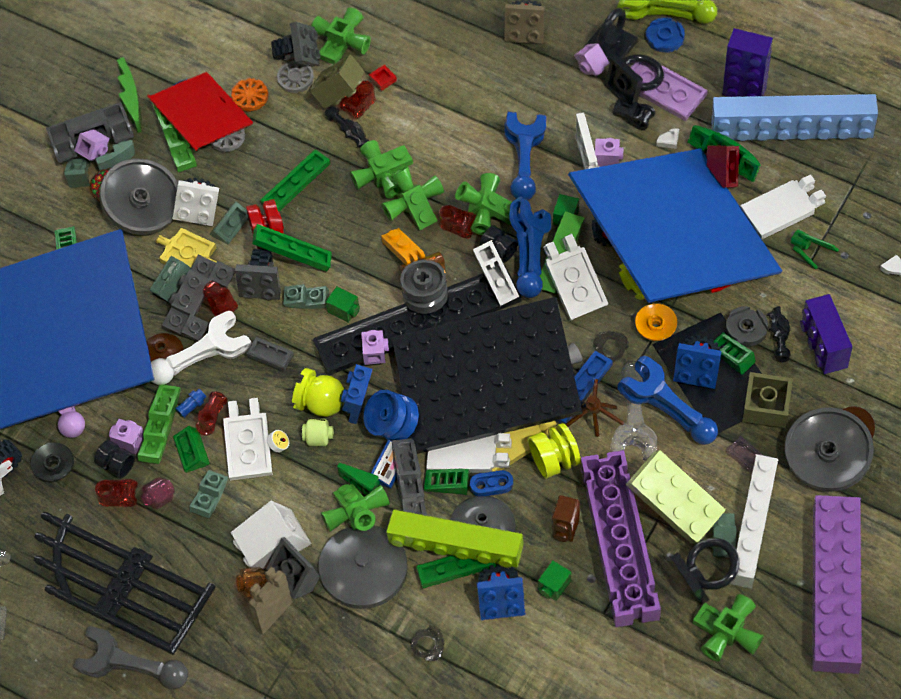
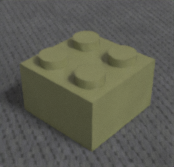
[310,54,365,109]
[743,372,793,428]

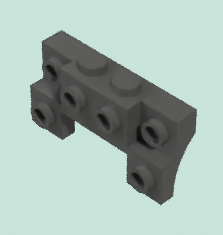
[46,102,134,163]
[162,254,235,342]

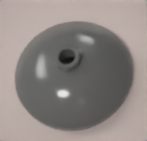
[450,496,516,532]

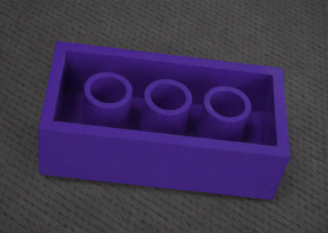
[722,28,773,97]

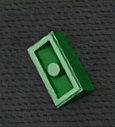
[173,426,210,473]

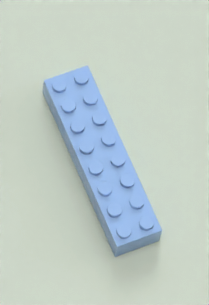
[711,94,878,141]

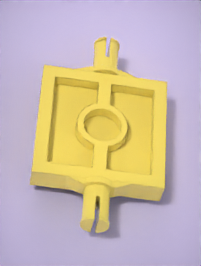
[156,228,217,267]

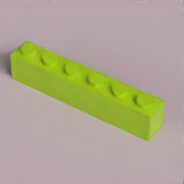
[386,510,524,568]

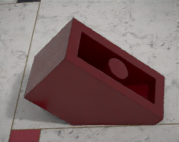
[706,145,739,187]

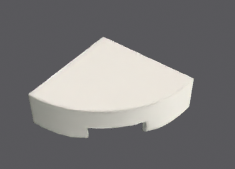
[656,129,679,149]
[880,255,901,276]

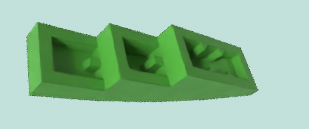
[117,57,142,133]
[152,103,197,172]
[540,212,585,294]
[138,385,181,464]

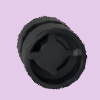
[479,225,518,263]
[94,440,135,478]

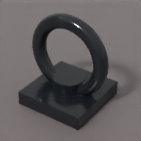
[584,8,638,63]
[604,54,664,105]
[671,538,740,605]

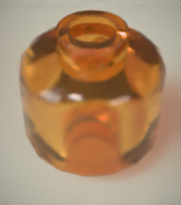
[236,567,268,597]

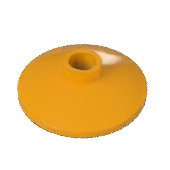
[635,303,677,341]

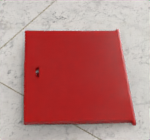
[147,72,253,151]

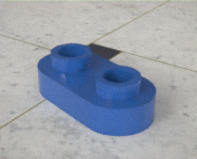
[470,470,513,496]

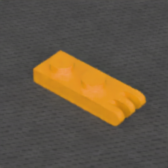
[381,228,425,266]

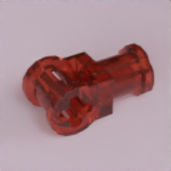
[196,391,228,436]

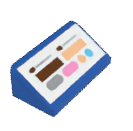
[371,439,397,489]

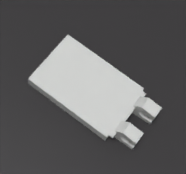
[576,113,600,170]
[740,175,826,239]
[543,234,608,321]
[223,398,273,481]
[426,433,512,473]

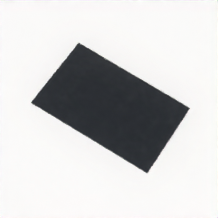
[652,312,762,433]

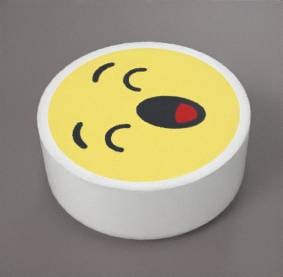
[267,430,289,453]

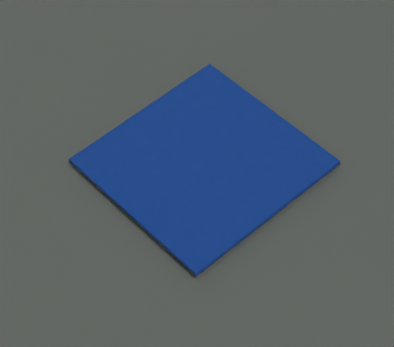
[568,148,782,303]
[0,229,155,429]

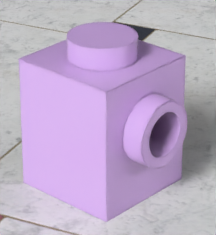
[574,44,609,76]
[75,129,109,160]
[595,138,623,167]
[361,330,389,365]
[109,419,144,454]

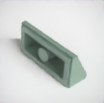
[210,202,248,244]
[150,256,191,302]

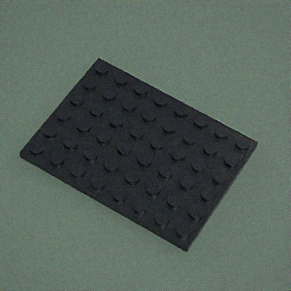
[392,297,583,454]

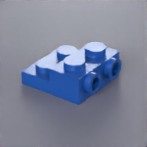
[341,364,372,424]

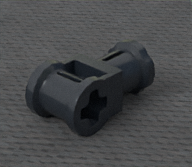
[613,99,656,131]

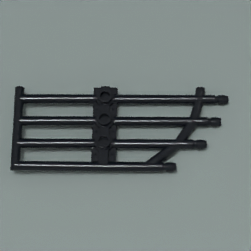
[34,512,216,655]

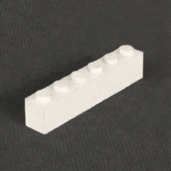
[730,454,778,589]

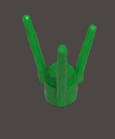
[791,229,839,269]

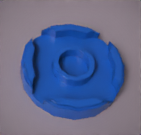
[646,18,685,52]

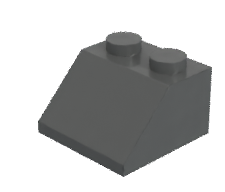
[266,537,320,599]

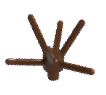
[566,379,624,437]

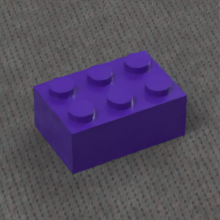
[800,294,853,374]

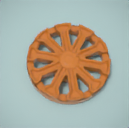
[231,78,269,111]

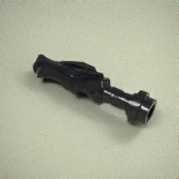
[324,106,369,148]
[767,306,791,362]

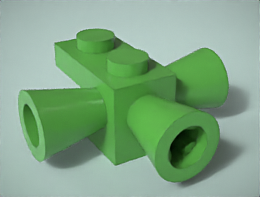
[312,7,371,64]
[350,140,413,198]
[381,166,444,230]
[455,173,512,235]
[321,484,390,532]
[693,594,764,661]

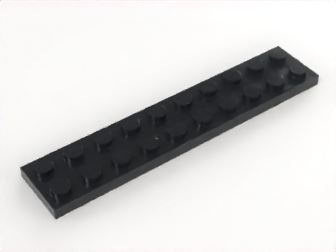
[313,265,522,376]

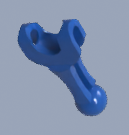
[504,112,546,200]
[509,197,551,298]
[618,356,718,445]

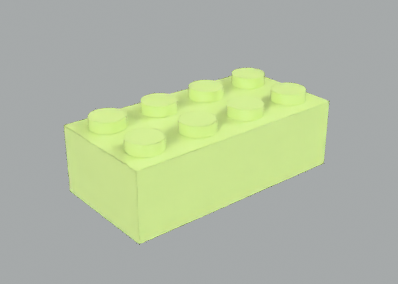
[626,450,726,544]

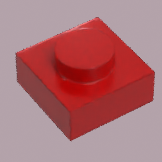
[369,64,397,91]

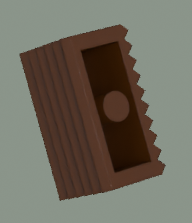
[552,495,580,542]

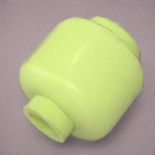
[302,419,334,446]

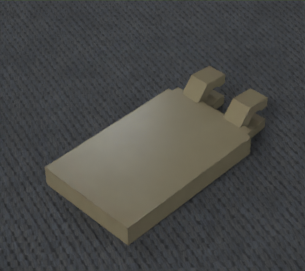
[249,566,293,635]

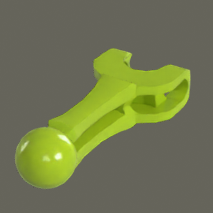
[617,0,717,24]

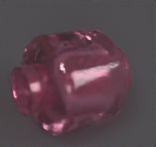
[141,477,175,509]

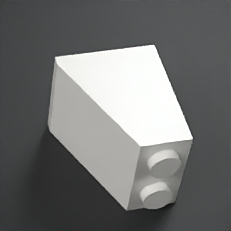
[231,501,312,571]

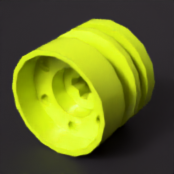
[528,423,581,479]

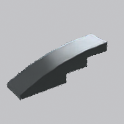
[392,439,427,516]

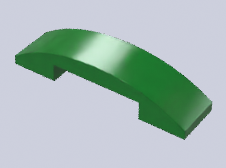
[687,125,761,182]

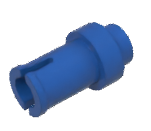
[175,389,206,418]

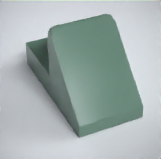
[64,157,90,188]
[712,514,736,557]

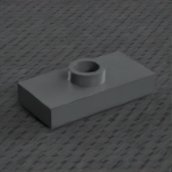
[246,337,294,372]

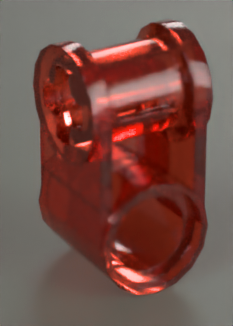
[340,81,376,119]
[439,205,476,239]
[203,281,238,316]
[95,479,138,507]

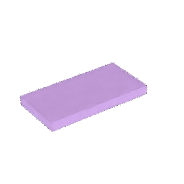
[631,62,708,121]

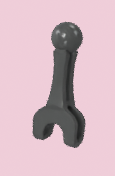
[73,626,188,689]

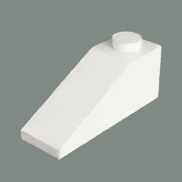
[473,240,519,306]

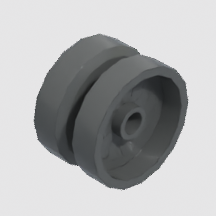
[400,260,448,314]

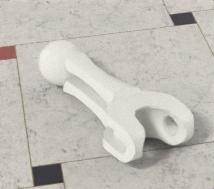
[151,311,252,385]

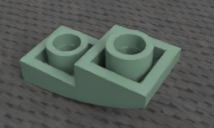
[96,140,136,172]
[283,284,329,309]
[190,470,228,518]

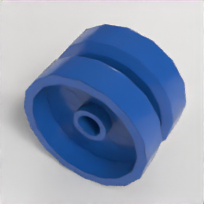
[363,390,419,441]

